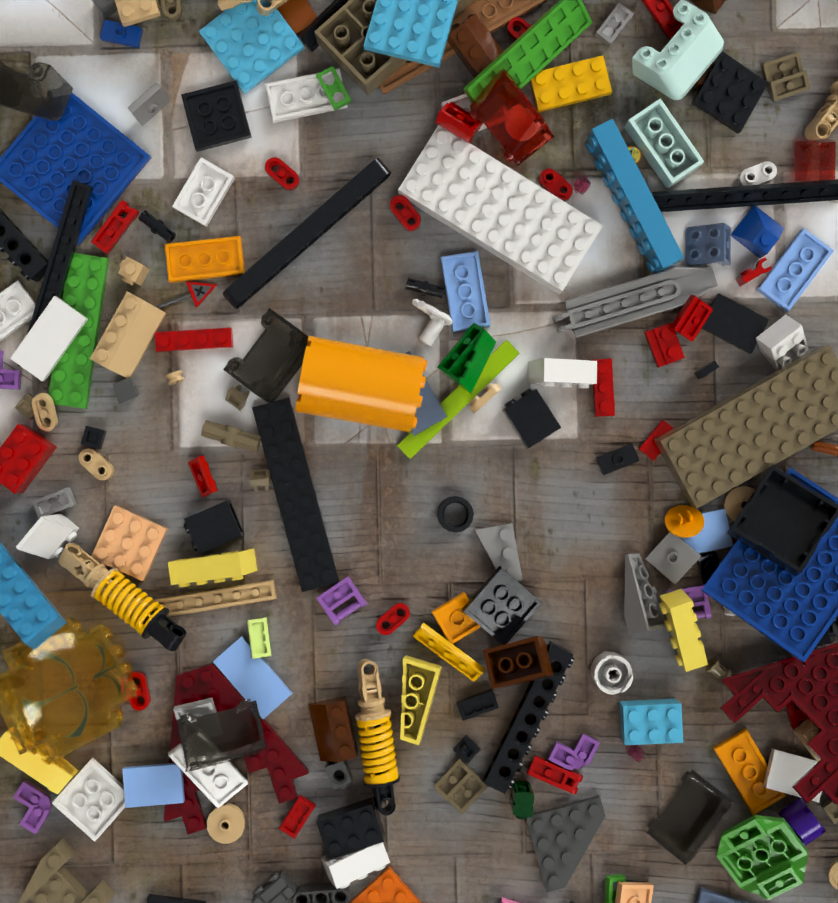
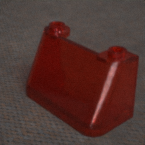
[469,68,554,166]

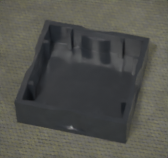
[727,465,838,577]

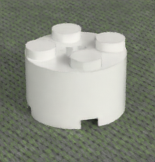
[590,651,633,695]

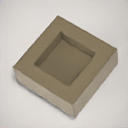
[821,799,838,824]

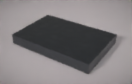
[701,293,770,354]

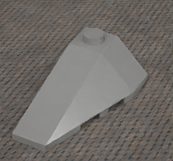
[624,553,667,635]

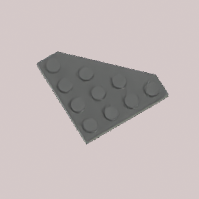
[526,795,605,892]

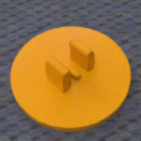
[665,505,704,538]

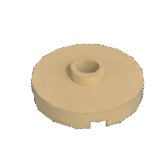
[723,486,755,522]
[207,803,246,844]

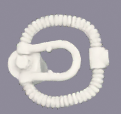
[412,299,452,347]

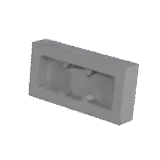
[595,3,634,47]
[32,487,77,519]

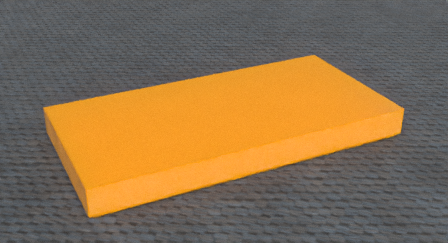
[164,236,245,283]
[712,728,786,816]

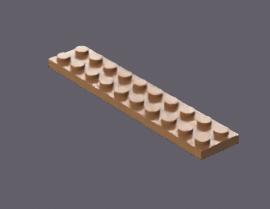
[379,0,548,95]

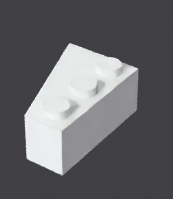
[528,358,597,389]
[321,842,390,889]

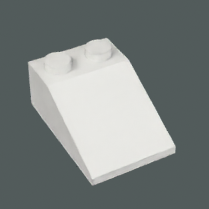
[16,514,79,559]

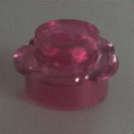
[573,176,591,195]
[627,745,645,763]

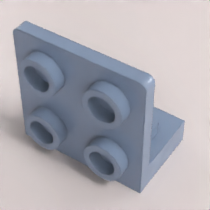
[686,223,731,266]

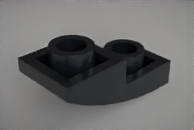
[697,551,719,584]

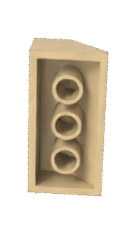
[90,291,166,378]

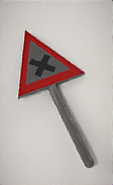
[157,281,217,309]

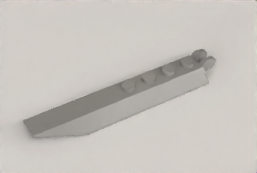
[553,268,718,338]

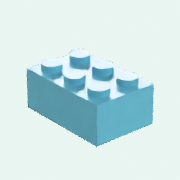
[619,698,683,745]

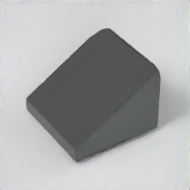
[92,0,117,19]
[112,377,139,404]

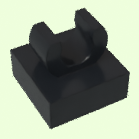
[453,735,481,764]

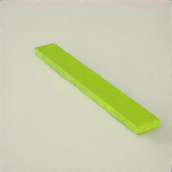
[397,340,520,459]

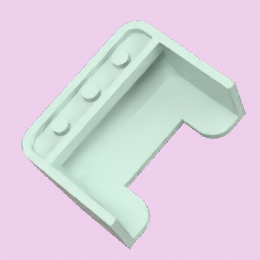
[632,0,724,100]

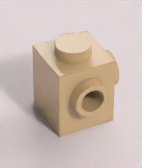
[118,257,150,286]

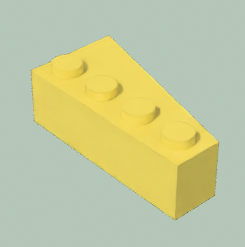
[168,548,257,587]
[659,589,708,672]
[400,655,442,745]
[0,722,79,795]

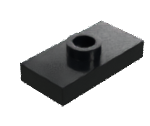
[596,443,639,475]
[456,689,499,721]

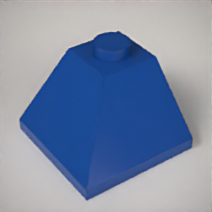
[731,206,784,258]

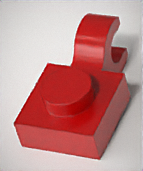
[736,258,772,286]

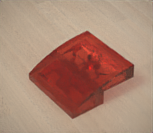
[795,140,836,182]

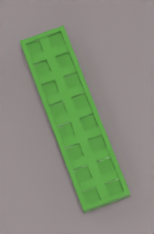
[463,0,592,121]
[48,253,109,409]

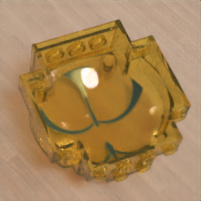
[0,618,138,762]

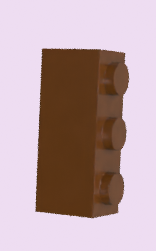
[447,13,503,78]
[308,696,358,762]

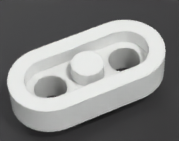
[738,161,777,186]

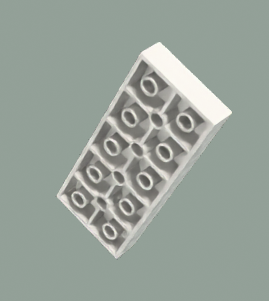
[398,125,603,295]

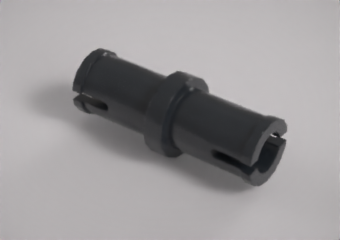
[138,210,176,243]
[405,278,445,299]

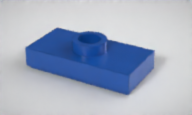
[100,20,143,48]

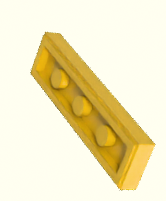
[413,623,485,682]

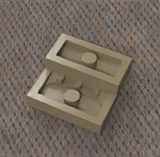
[760,52,810,102]
[433,759,489,815]

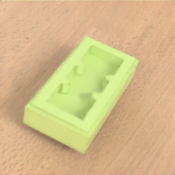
[247,617,271,659]

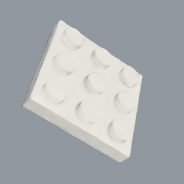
[52,758,125,842]

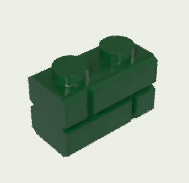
[510,781,535,819]

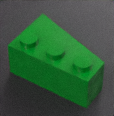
[437,323,496,394]

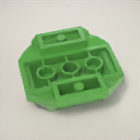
[717,815,808,900]

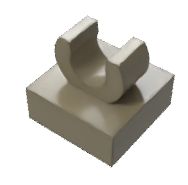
[225,384,250,411]
[15,393,35,420]
[249,469,271,491]

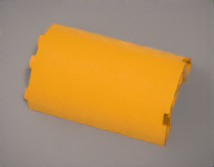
[295,336,427,432]

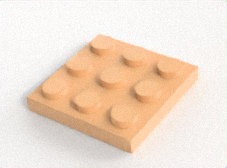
[91,505,168,581]

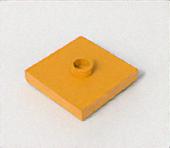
[431,592,481,644]

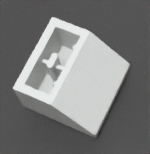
[756,315,809,371]

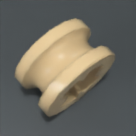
[166,370,185,385]

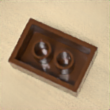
[483,636,553,689]

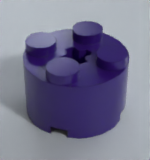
[778,797,826,846]

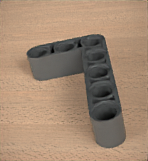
[293,882,350,903]

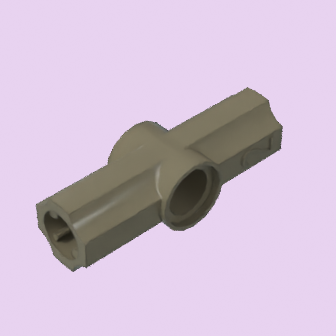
[201,420,261,452]

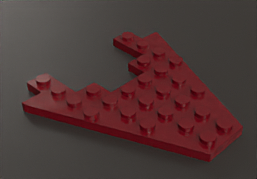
[720,643,838,805]
[164,663,309,834]

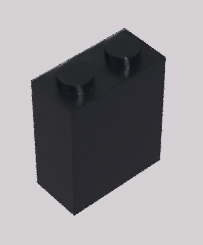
[502,388,561,449]
[184,500,245,554]

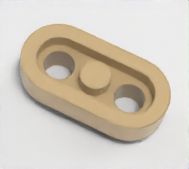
[469,382,502,414]
[32,393,58,431]
[79,448,114,480]

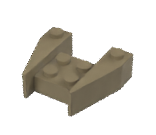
[18,838,115,903]

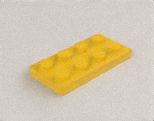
[530,55,612,112]

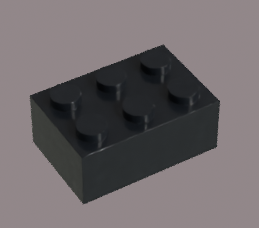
[316,797,385,860]

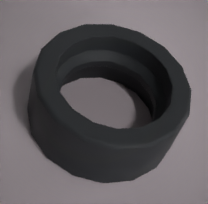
[437,496,474,533]

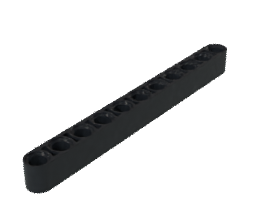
[223,158,392,309]

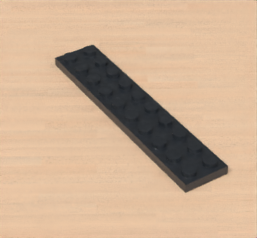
[252,398,339,592]

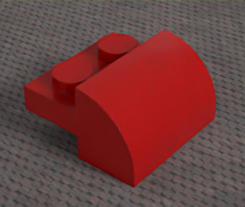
[435,102,484,144]

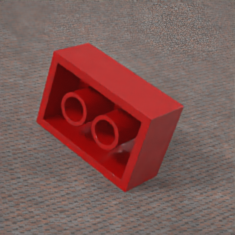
[0,424,57,494]

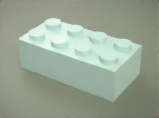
[624,98,704,190]

